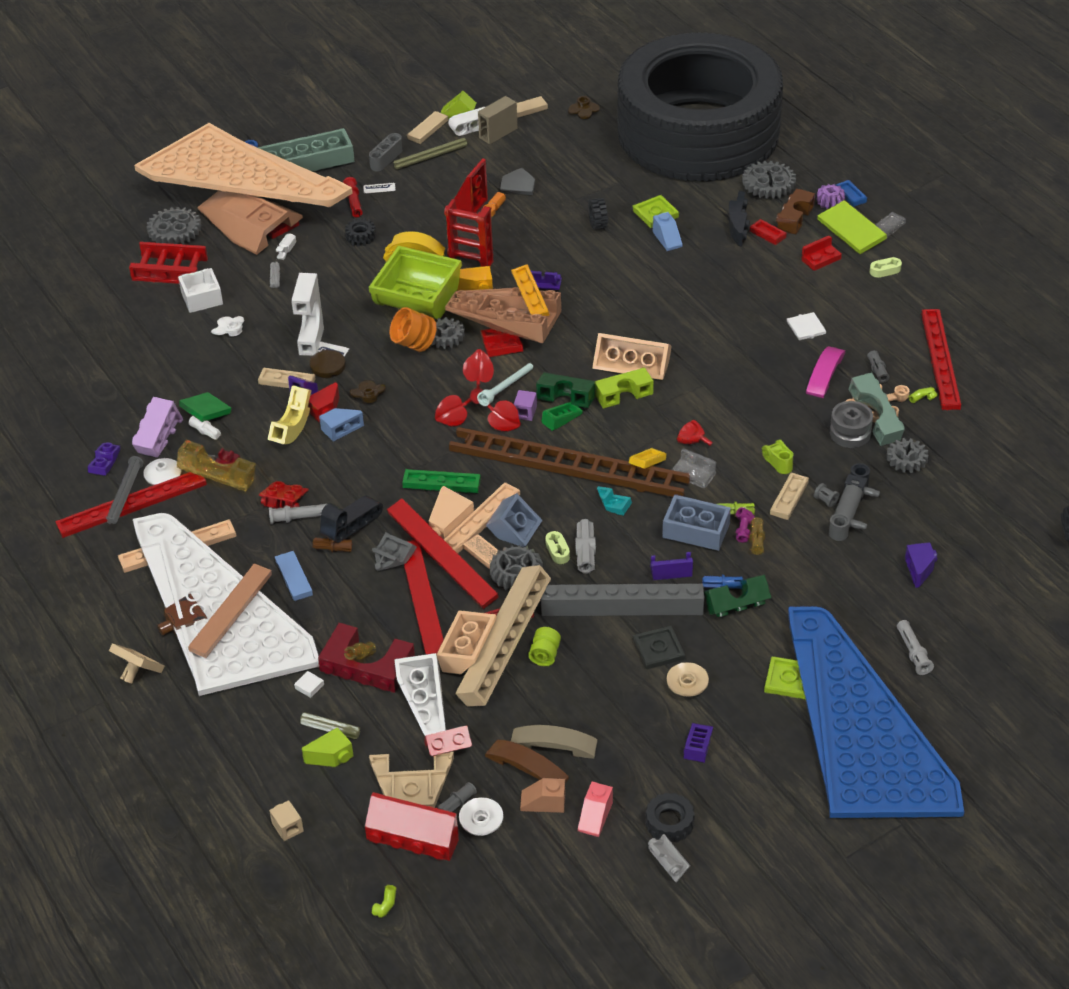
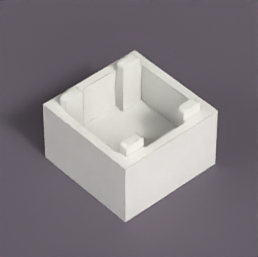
[178,268,223,313]

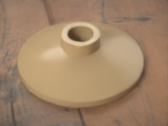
[667,663,709,696]

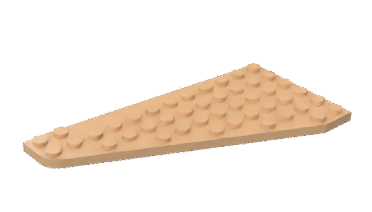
[134,123,352,207]

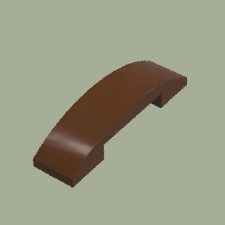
[485,740,569,783]

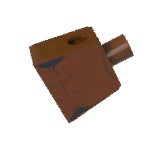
[157,593,208,638]

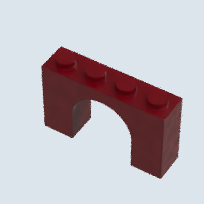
[318,623,415,693]

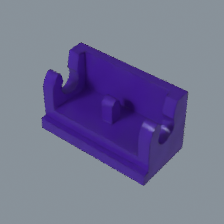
[650,552,693,580]

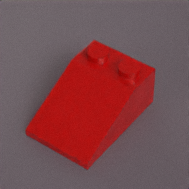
[454,159,488,213]

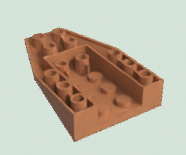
[445,287,561,343]

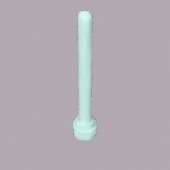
[477,363,533,406]

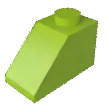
[440,91,476,119]
[302,727,353,767]

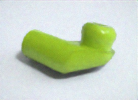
[908,387,937,403]
[372,885,396,918]

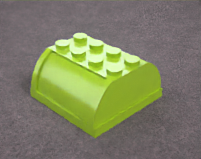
[369,246,462,319]

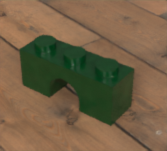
[536,372,595,408]
[703,574,771,617]

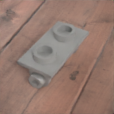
[648,834,690,882]

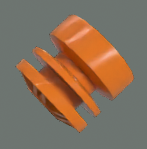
[390,307,436,352]

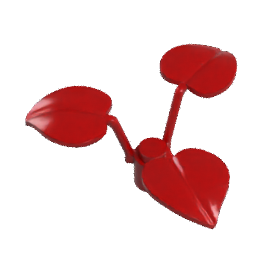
[435,349,521,431]

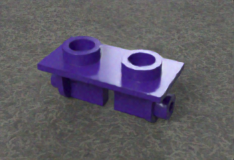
[530,270,562,290]

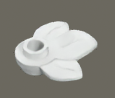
[211,316,244,336]

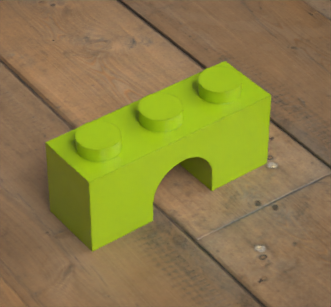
[595,367,654,408]

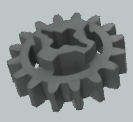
[431,317,465,349]
[887,438,929,473]

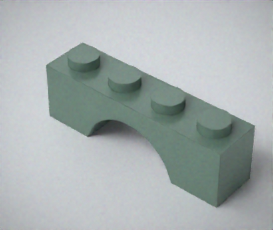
[849,373,904,446]

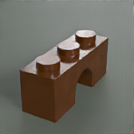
[776,188,815,235]

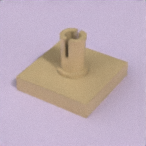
[109,643,165,684]

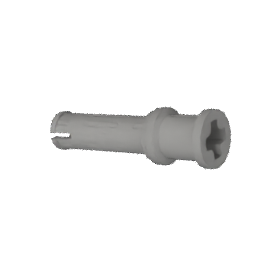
[269,504,327,524]
[897,620,934,675]

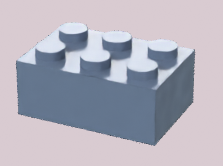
[663,495,731,551]

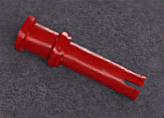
[342,177,363,217]

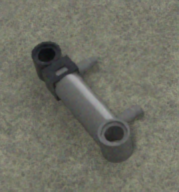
[829,463,880,541]

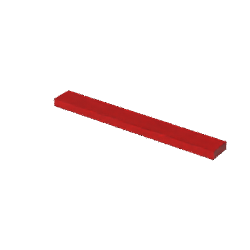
[921,309,961,410]
[55,469,207,538]
[387,499,498,609]
[404,540,444,662]

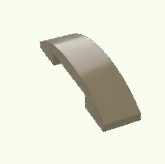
[511,725,597,759]

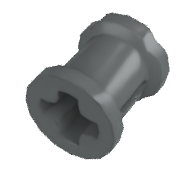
[814,483,840,507]

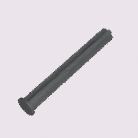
[106,456,143,524]

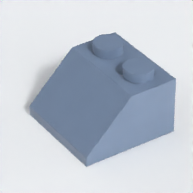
[486,493,542,547]

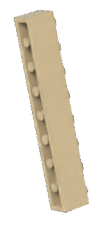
[455,565,551,707]

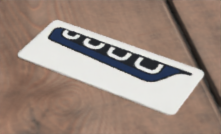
[364,183,395,193]
[318,342,349,356]

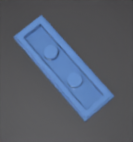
[275,551,313,601]

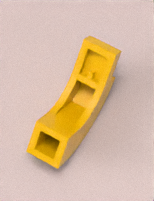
[383,232,446,262]

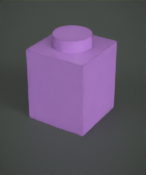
[514,390,537,421]

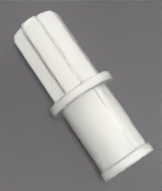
[189,416,221,440]

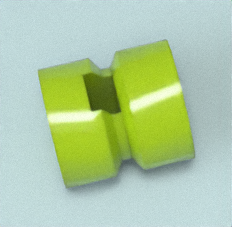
[529,627,561,666]

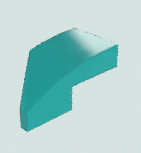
[597,486,632,515]

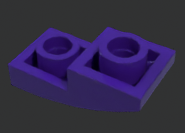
[88,443,120,476]

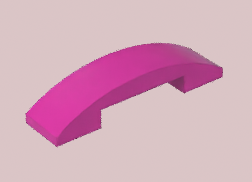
[806,346,845,398]

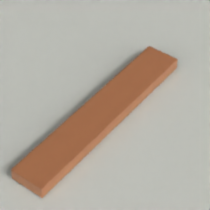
[188,564,272,658]

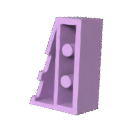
[132,397,183,458]

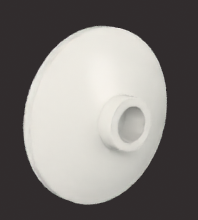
[144,458,182,485]
[459,798,503,835]

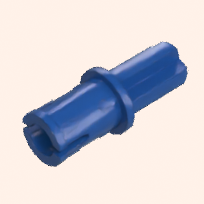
[702,575,743,589]

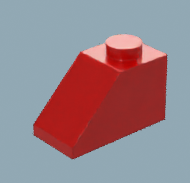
[308,382,340,423]

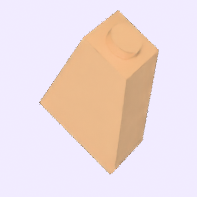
[429,486,474,539]

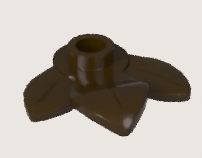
[569,96,600,119]
[349,380,386,403]

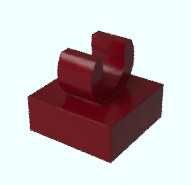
[214,448,240,472]

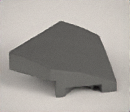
[500,168,535,195]
[372,532,417,571]

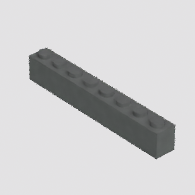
[541,584,704,616]

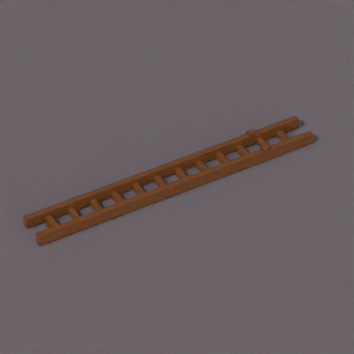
[449,427,690,497]

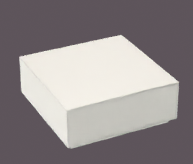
[294,671,324,698]

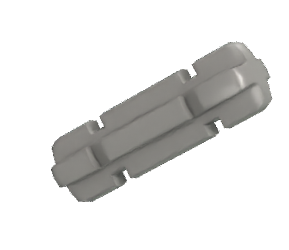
[270,262,280,288]

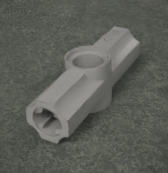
[576,519,596,574]

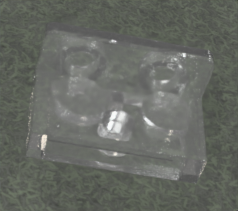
[672,449,716,489]

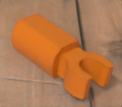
[483,192,506,216]

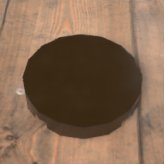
[310,350,346,378]

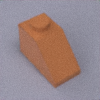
[520,778,565,813]

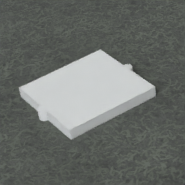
[787,312,826,340]

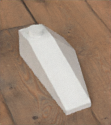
[395,653,446,735]

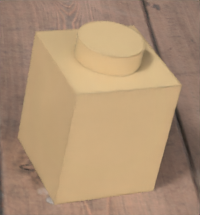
[269,800,303,841]

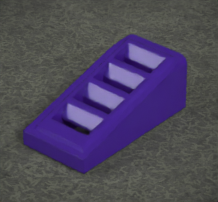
[684,723,713,763]

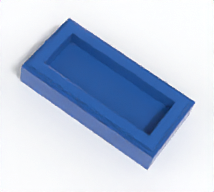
[835,180,867,207]

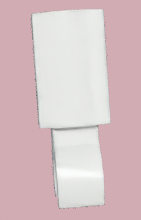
[276,234,296,260]

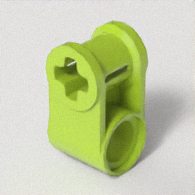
[762,440,793,474]

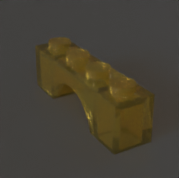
[177,440,256,491]

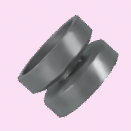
[830,401,873,448]

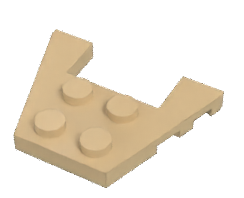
[369,752,454,808]

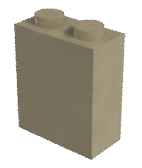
[478,96,518,144]

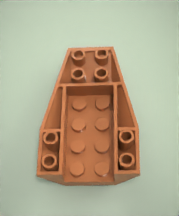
[198,190,303,255]

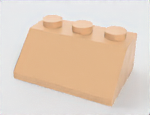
[437,611,497,674]

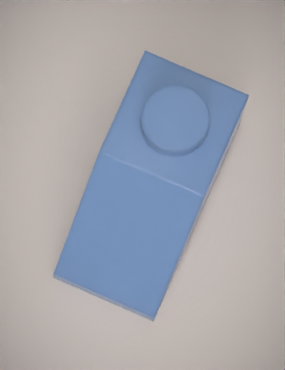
[653,212,682,251]
[319,408,364,441]

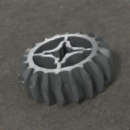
[490,544,543,591]

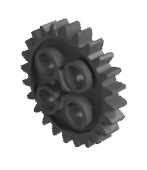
[742,161,796,199]
[147,207,201,244]

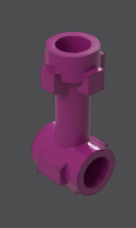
[735,507,755,543]

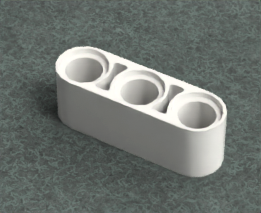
[448,107,485,136]

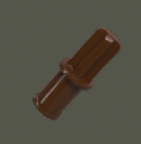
[313,538,352,552]

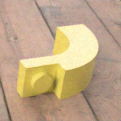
[268,386,311,444]

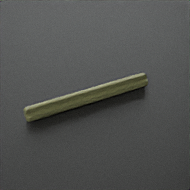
[393,138,467,169]

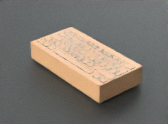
[463,535,497,569]

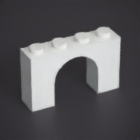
[292,273,324,356]

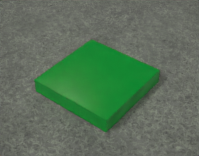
[179,392,231,422]

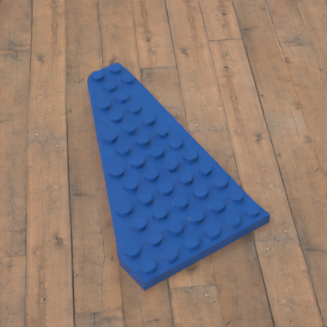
[788,607,964,818]

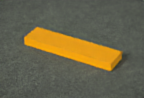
[511,264,550,316]

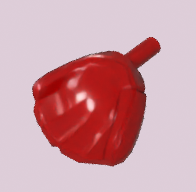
[677,420,713,446]

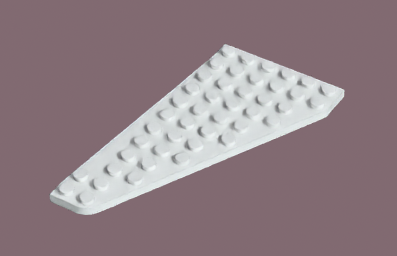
[133,513,319,696]

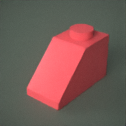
[578,782,613,837]

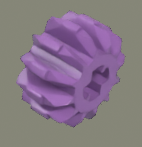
[817,184,845,210]

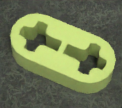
[870,257,902,277]
[545,531,570,564]

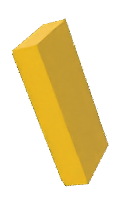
[629,448,666,469]

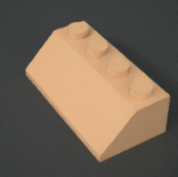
[592,333,672,380]

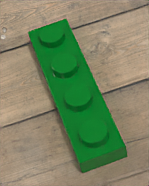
[402,469,481,493]

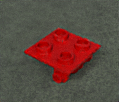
[259,481,309,508]

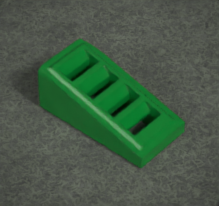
[542,402,583,431]

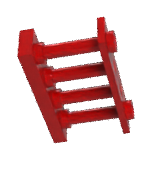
[444,199,493,267]
[129,242,208,284]

